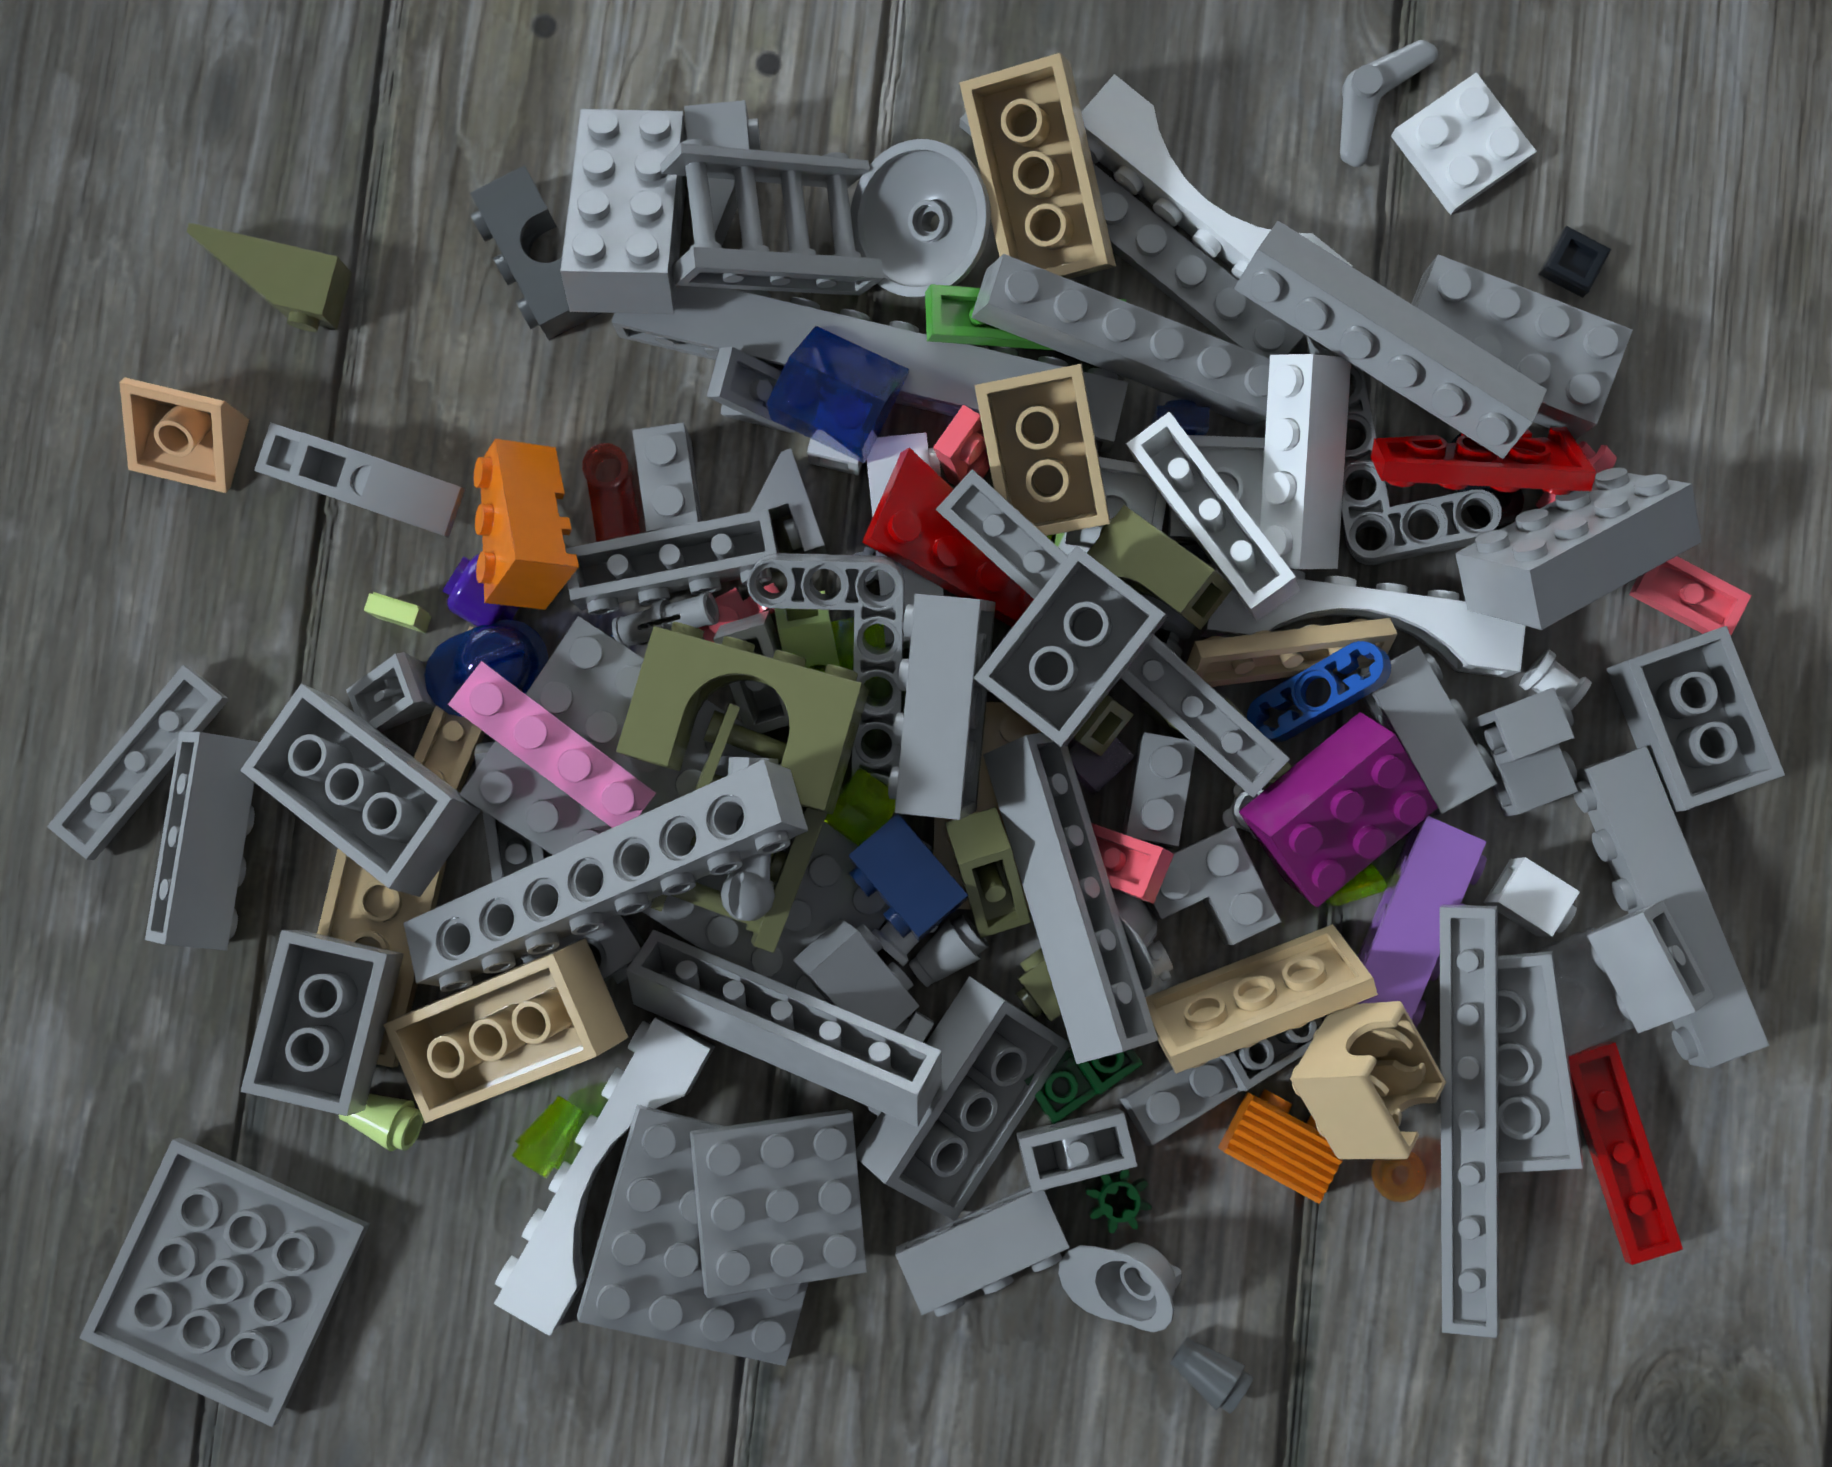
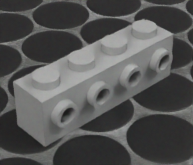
[565,508,780,615]
[145,731,260,951]

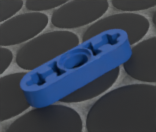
[1247,641,1391,743]

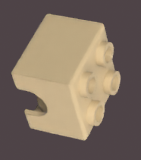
[1290,1001,1446,1159]

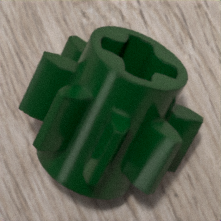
[1085,1169,1152,1233]

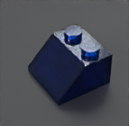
[766,326,909,464]

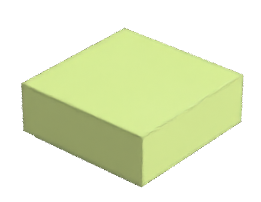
[364,592,431,633]

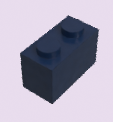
[848,813,968,941]

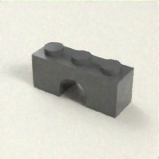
[470,165,601,340]

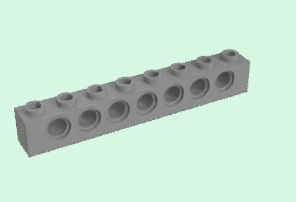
[404,759,808,992]

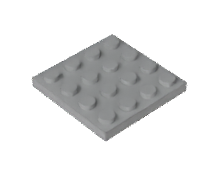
[577,1104,809,1366]
[80,1137,370,1427]

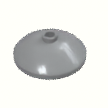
[850,139,991,298]

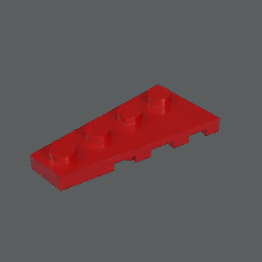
[1371,427,1596,495]
[862,447,1034,628]

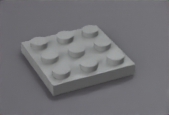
[690,1109,867,1298]

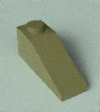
[186,222,352,332]

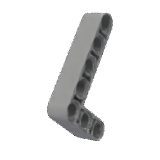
[1307,336,1502,565]
[747,553,905,820]

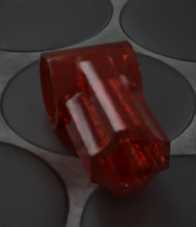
[582,443,641,542]

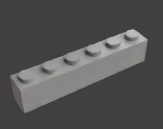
[1233,221,1547,459]
[971,254,1270,426]
[983,733,1158,1064]
[1573,746,1769,1068]
[626,930,942,1128]

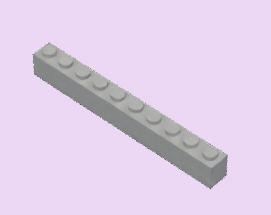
[612,286,1128,454]

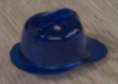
[424,619,549,717]

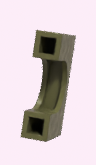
[1074,505,1233,756]
[616,622,869,815]

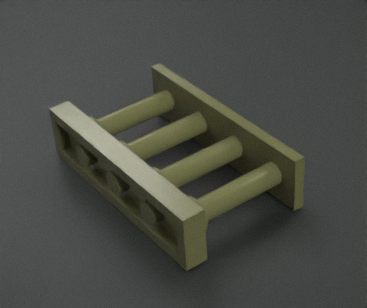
[651,704,827,953]

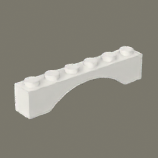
[1082,74,1352,280]
[1200,567,1526,678]
[494,1016,715,1336]

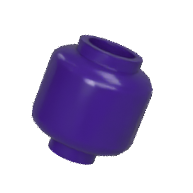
[443,554,519,630]

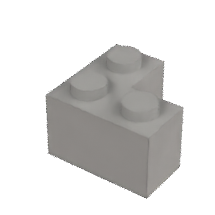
[1467,687,1578,817]
[1145,826,1281,945]

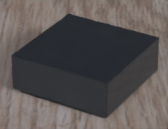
[1538,226,1612,298]

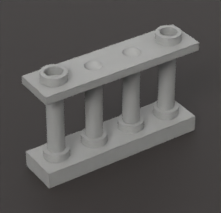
[660,139,884,296]

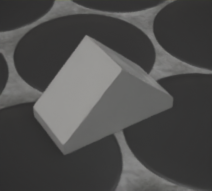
[346,652,437,732]

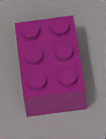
[1239,712,1438,908]

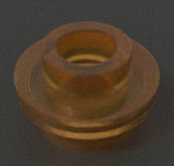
[1371,1152,1426,1202]

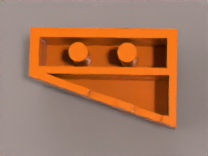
[474,439,579,610]

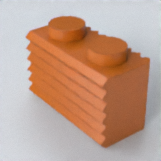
[1218,1089,1343,1204]

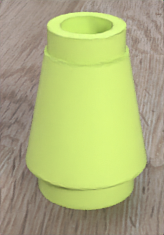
[339,1094,424,1151]

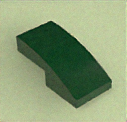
[1024,1047,1143,1124]

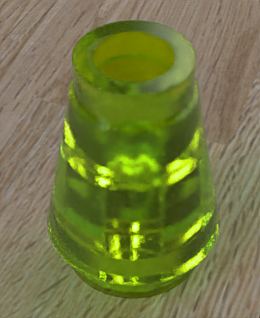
[511,1095,584,1179]

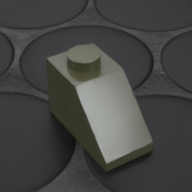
[945,807,1031,938]

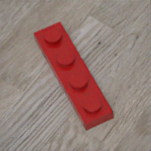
[1568,1041,1683,1265]

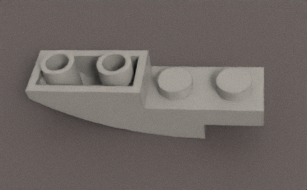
[254,422,465,537]
[1120,1017,1323,1146]

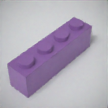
[1357,816,1487,1027]

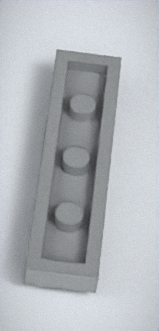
[47,665,229,860]

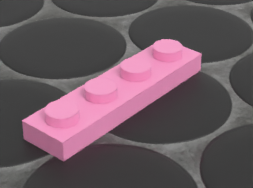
[448,661,656,828]

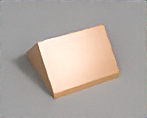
[119,377,249,493]

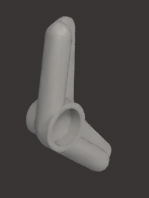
[1340,40,1438,167]

